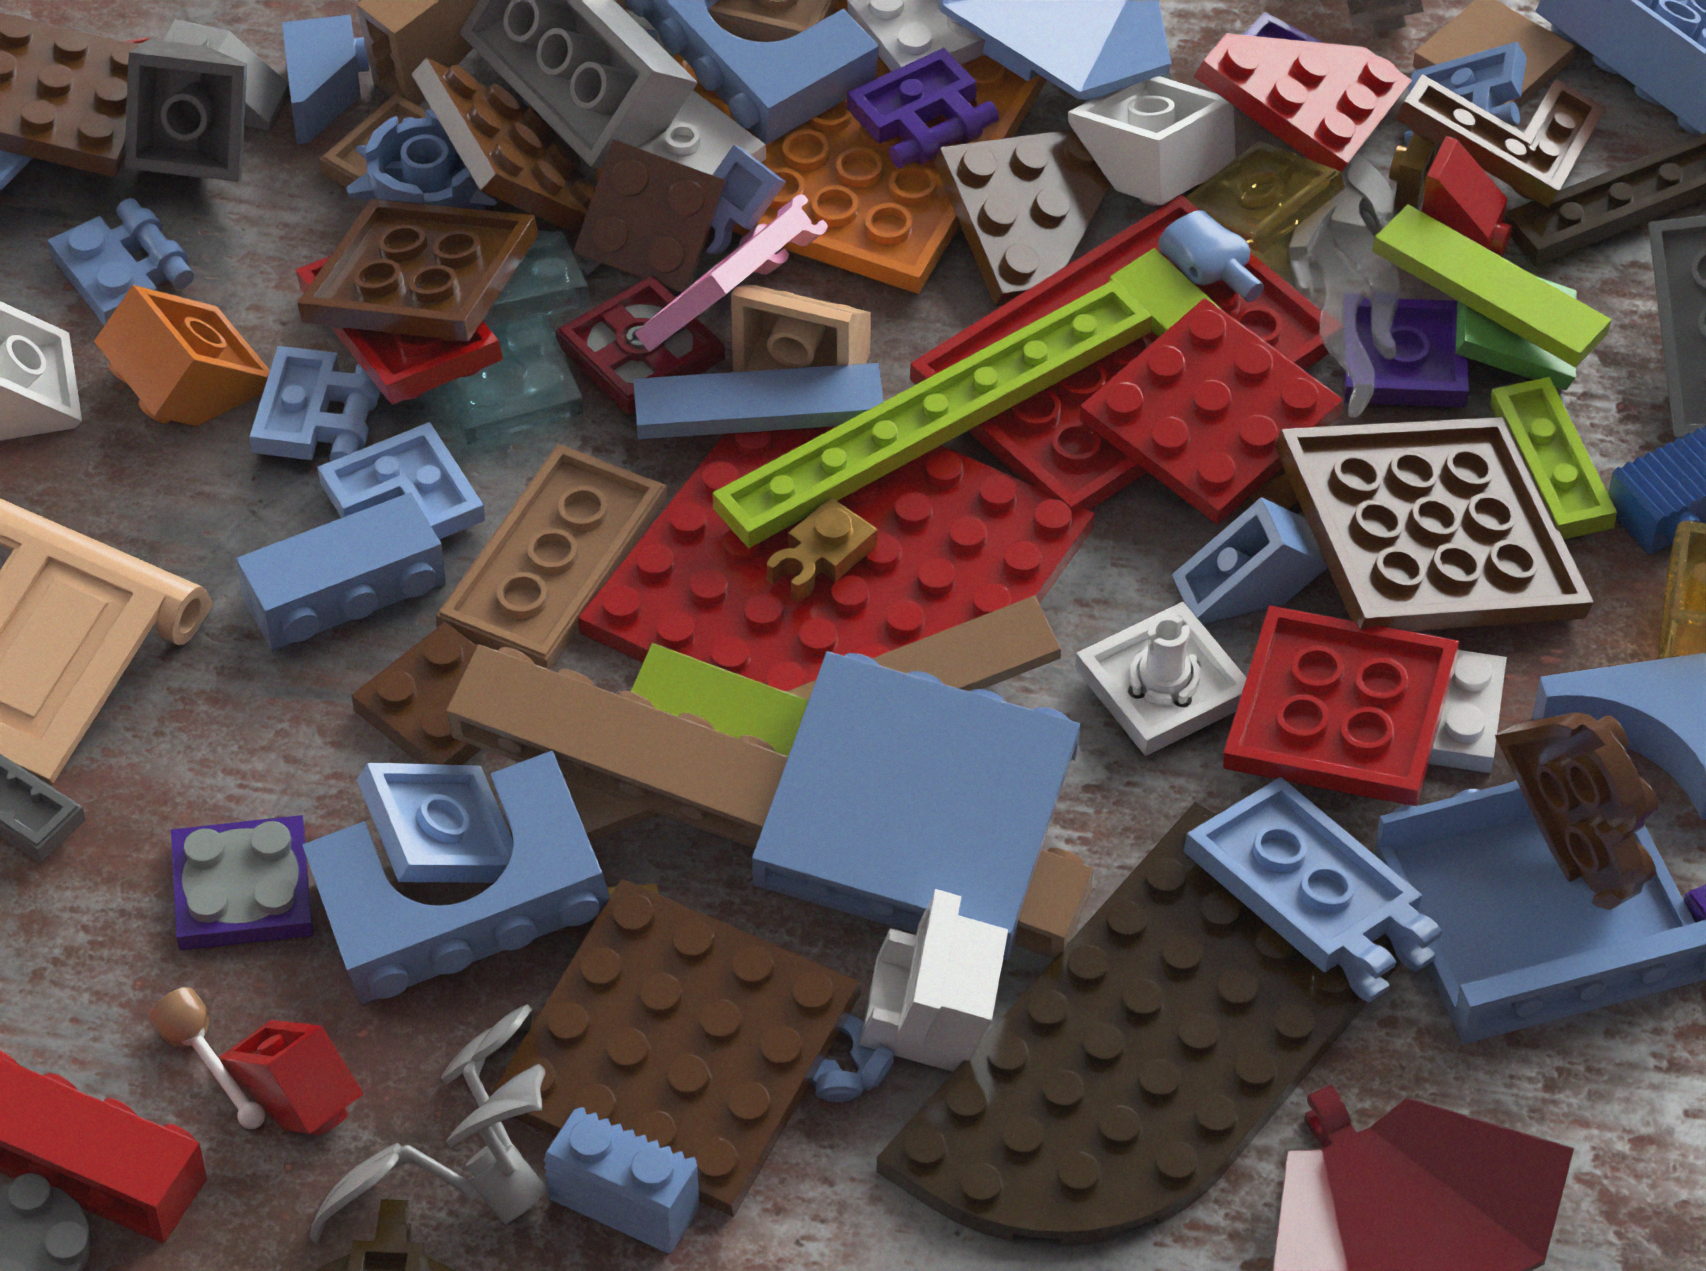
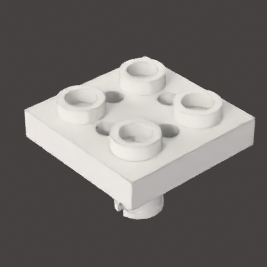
[1075,602,1246,756]

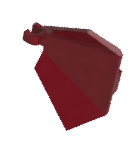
[1273,1084,1574,1271]

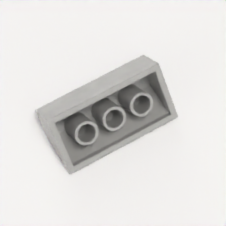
[459,0,698,169]

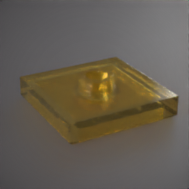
[1186,141,1345,254]

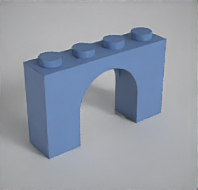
[626,0,879,145]
[302,750,610,1005]

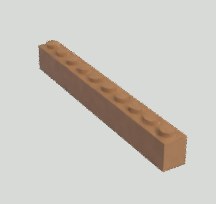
[446,644,1093,959]

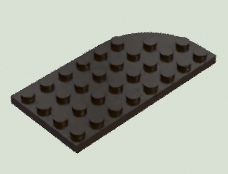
[876,802,1401,1246]

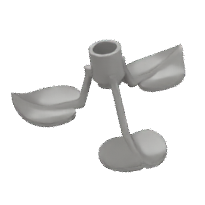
[310,1004,548,1246]

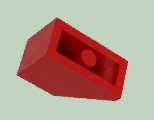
[1421,136,1512,258]
[218,1020,364,1135]

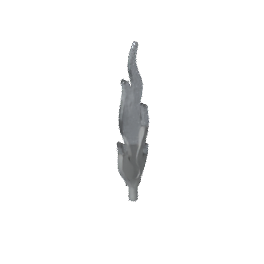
[1285,153,1400,418]

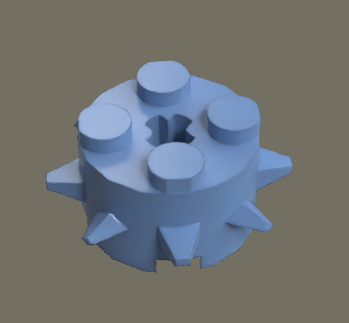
[346,109,499,210]

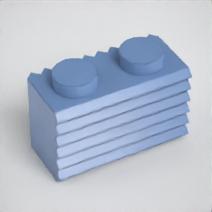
[543,1107,699,1254]

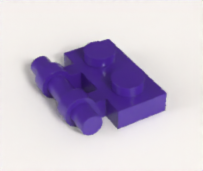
[847,48,999,169]

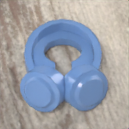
[810,1014,895,1102]

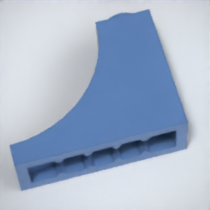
[1532,653,1706,820]

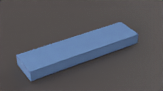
[634,363,883,439]

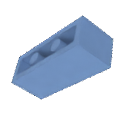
[236,492,446,651]

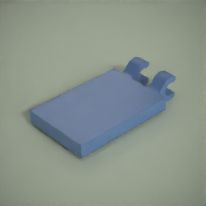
[1183,777,1443,1002]

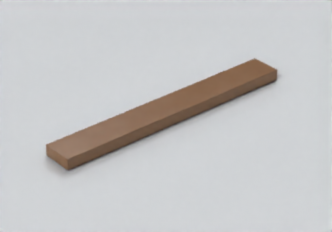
[564,596,1061,842]

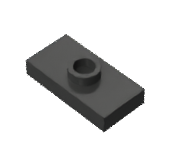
[0,754,86,863]

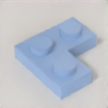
[317,422,485,539]

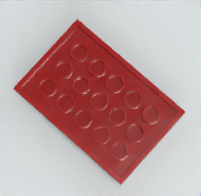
[910,195,1344,515]

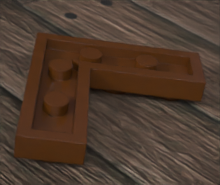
[1395,74,1605,208]

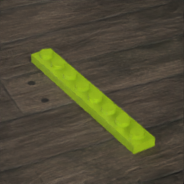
[713,279,1152,549]

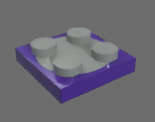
[171,815,313,951]

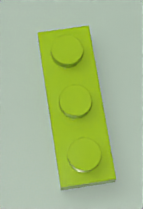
[1490,377,1617,539]

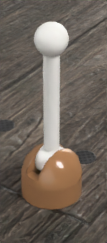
[148,987,265,1129]

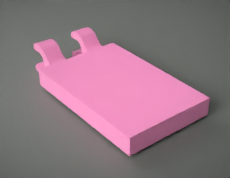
[634,195,827,352]

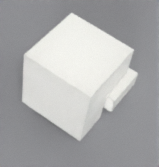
[859,889,1008,1072]

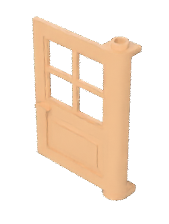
[0,498,214,784]

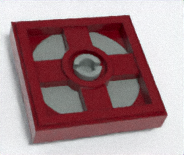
[555,275,725,416]

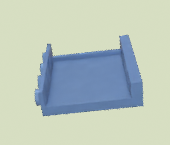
[752,651,1081,960]
[1374,780,1706,1044]

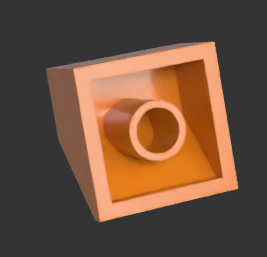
[94,285,270,426]

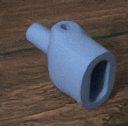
[1158,210,1264,302]

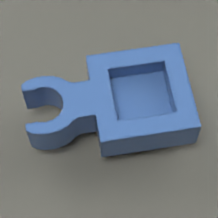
[706,145,786,255]

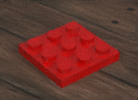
[1080,298,1343,525]
[1223,605,1459,807]

